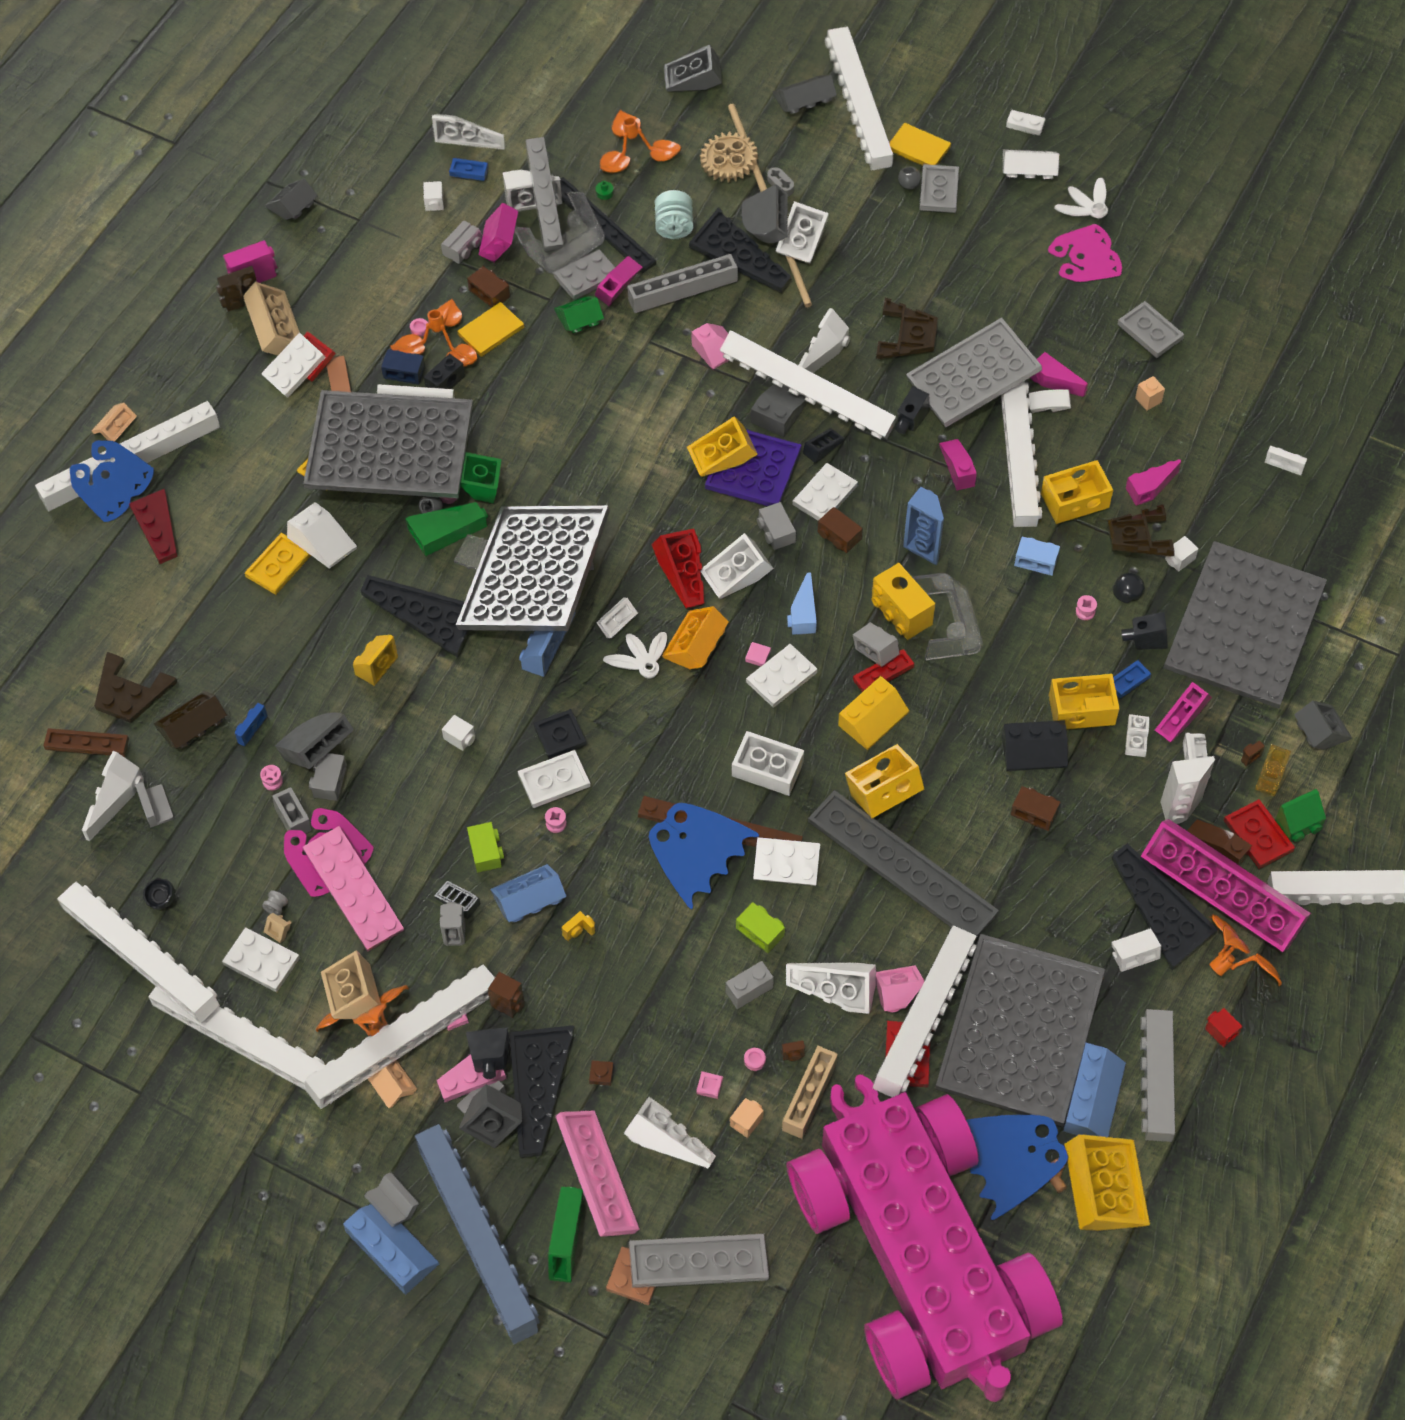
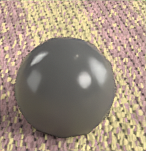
[898,167,921,189]
[418,496,443,514]

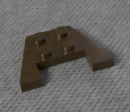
[876,298,938,359]
[1108,504,1175,556]
[94,652,177,723]

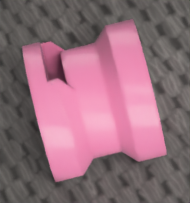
[1076,595,1097,620]
[260,765,283,791]
[545,807,566,833]

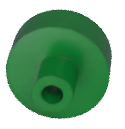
[596,181,614,200]

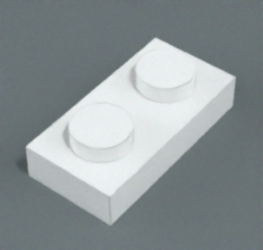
[1006,110,1045,136]
[1265,446,1307,475]
[596,598,638,638]

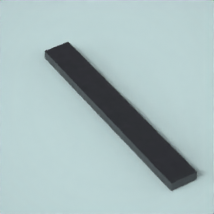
[560,177,656,274]

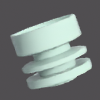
[655,190,693,239]

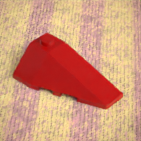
[651,529,704,609]

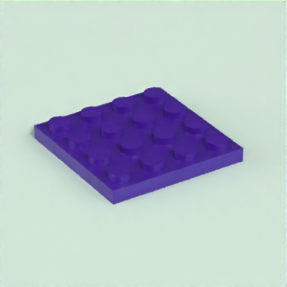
[705,430,802,506]

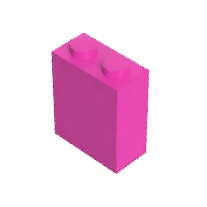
[479,203,518,263]
[223,240,277,283]

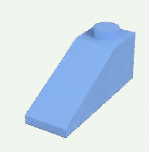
[787,573,816,635]

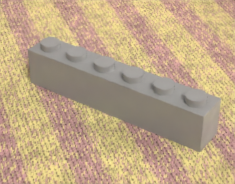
[525,137,563,252]
[627,254,737,313]
[1140,1009,1175,1142]

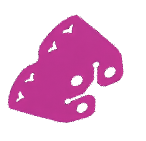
[1048,224,1122,282]
[284,808,373,897]

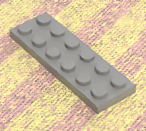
[629,1234,769,1288]

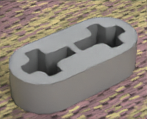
[767,167,794,197]

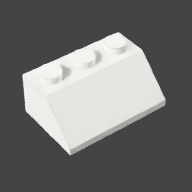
[1003,150,1059,179]

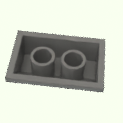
[772,75,837,114]

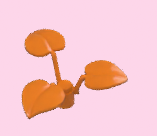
[600,110,681,173]
[390,299,477,366]
[1210,914,1282,986]
[316,985,409,1036]

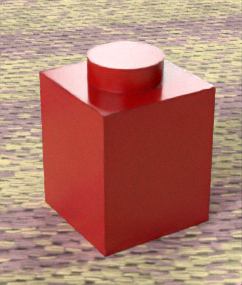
[1205,1008,1242,1048]

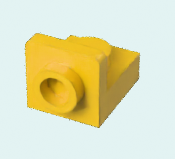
[561,911,595,941]

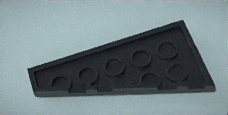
[689,207,791,293]
[360,575,470,658]
[1112,843,1218,970]
[509,1025,575,1158]

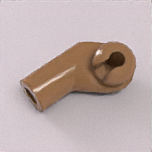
[1049,1158,1067,1193]

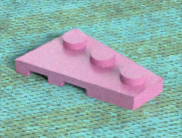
[437,1054,506,1102]

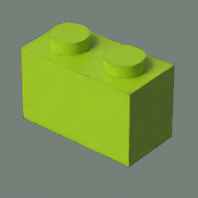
[467,822,504,873]
[736,902,785,953]

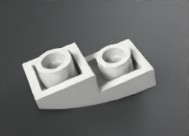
[1029,390,1071,413]
[1125,714,1149,757]

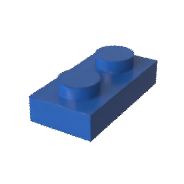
[449,158,488,181]
[1113,660,1151,699]
[235,703,267,747]

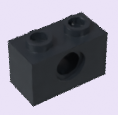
[424,353,465,389]

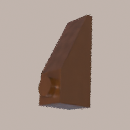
[1187,819,1252,866]

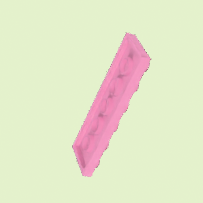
[303,826,404,952]
[556,1111,640,1237]

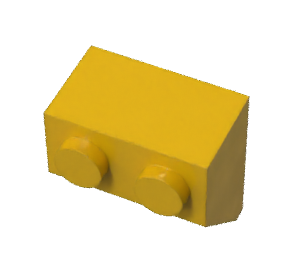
[353,635,398,686]

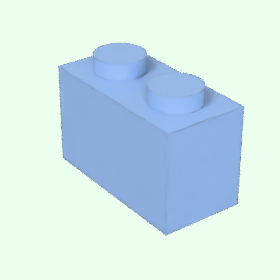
[1014,537,1060,576]

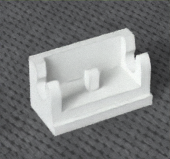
[1183,733,1211,778]
[1112,929,1161,972]

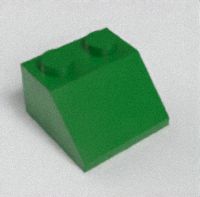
[554,296,604,333]
[460,452,502,503]
[1275,789,1326,843]

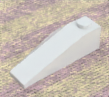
[432,114,505,150]
[798,308,850,373]
[82,751,144,841]
[786,963,876,1014]
[624,1097,716,1168]

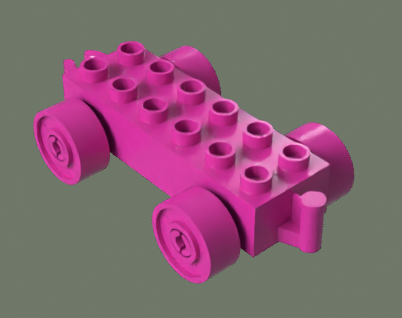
[786,1075,1063,1402]

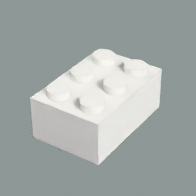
[732,731,804,796]

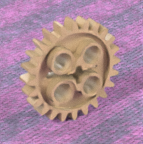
[700,132,758,182]

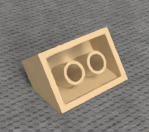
[321,950,381,1019]

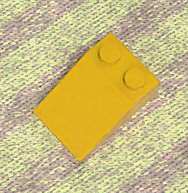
[687,416,758,477]

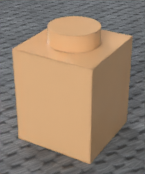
[1135,376,1165,410]
[730,1098,763,1138]

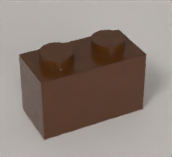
[467,266,510,308]
[817,506,863,553]
[1010,786,1060,831]
[488,972,525,1018]

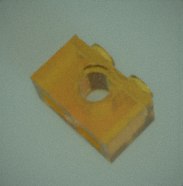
[1255,744,1291,796]

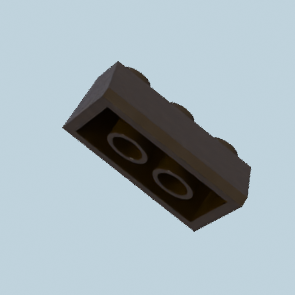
[153,691,227,749]

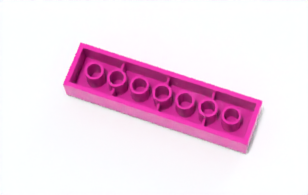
[1141,819,1311,952]

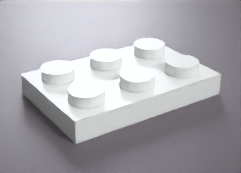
[261,333,326,398]
[793,463,858,520]
[746,644,818,708]
[518,750,590,808]
[753,838,820,886]
[222,927,300,992]

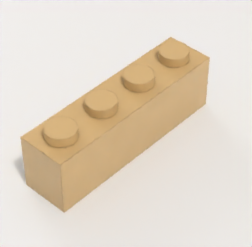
[782,1046,838,1139]

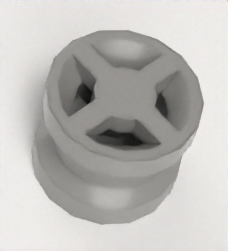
[262,890,288,916]

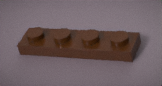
[43,728,129,757]

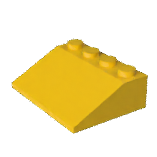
[1064,1134,1150,1231]

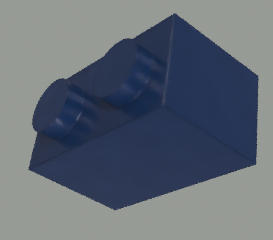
[381,349,425,385]

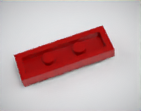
[853,649,914,692]

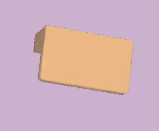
[92,403,137,441]
[368,1060,417,1108]

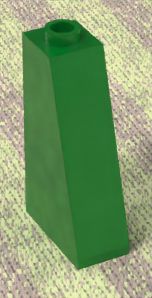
[406,502,488,557]
[548,1186,583,1283]

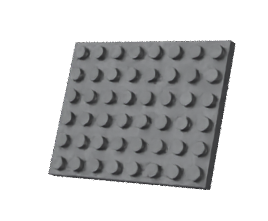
[303,390,473,498]
[456,506,610,631]
[1164,541,1327,709]
[935,934,1105,1127]

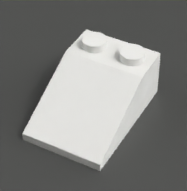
[503,170,562,211]
[776,202,828,264]
[287,502,357,569]
[701,533,774,599]

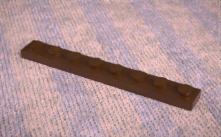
[638,796,803,848]

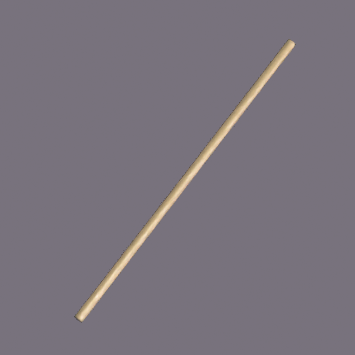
[728,104,812,308]

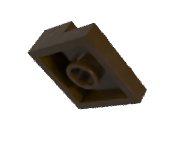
[216,266,257,312]

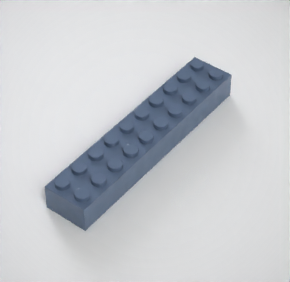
[415,1124,540,1345]

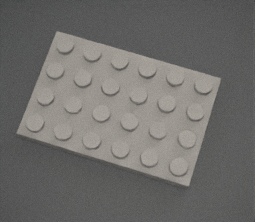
[906,318,1042,427]

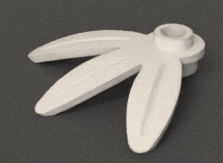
[1055,178,1108,218]
[603,632,667,679]

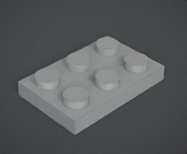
[920,164,959,213]
[554,249,615,300]
[1118,301,1184,358]

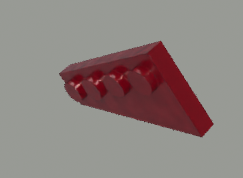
[129,488,178,564]

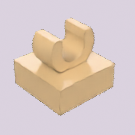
[264,913,291,943]

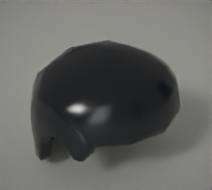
[1113,573,1145,603]
[143,877,176,910]

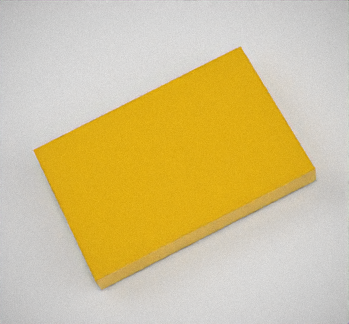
[889,123,951,166]
[458,302,524,357]
[244,533,311,595]

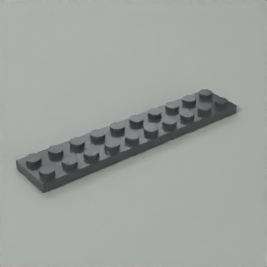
[808,790,999,940]

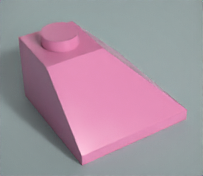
[692,323,729,370]
[876,965,924,1012]

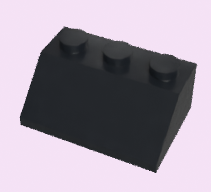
[1002,720,1068,771]

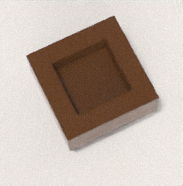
[1241,740,1265,767]
[782,1041,805,1061]
[589,1060,613,1086]

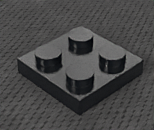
[533,709,586,759]

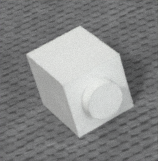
[424,181,444,211]
[1165,536,1199,572]
[442,715,475,751]

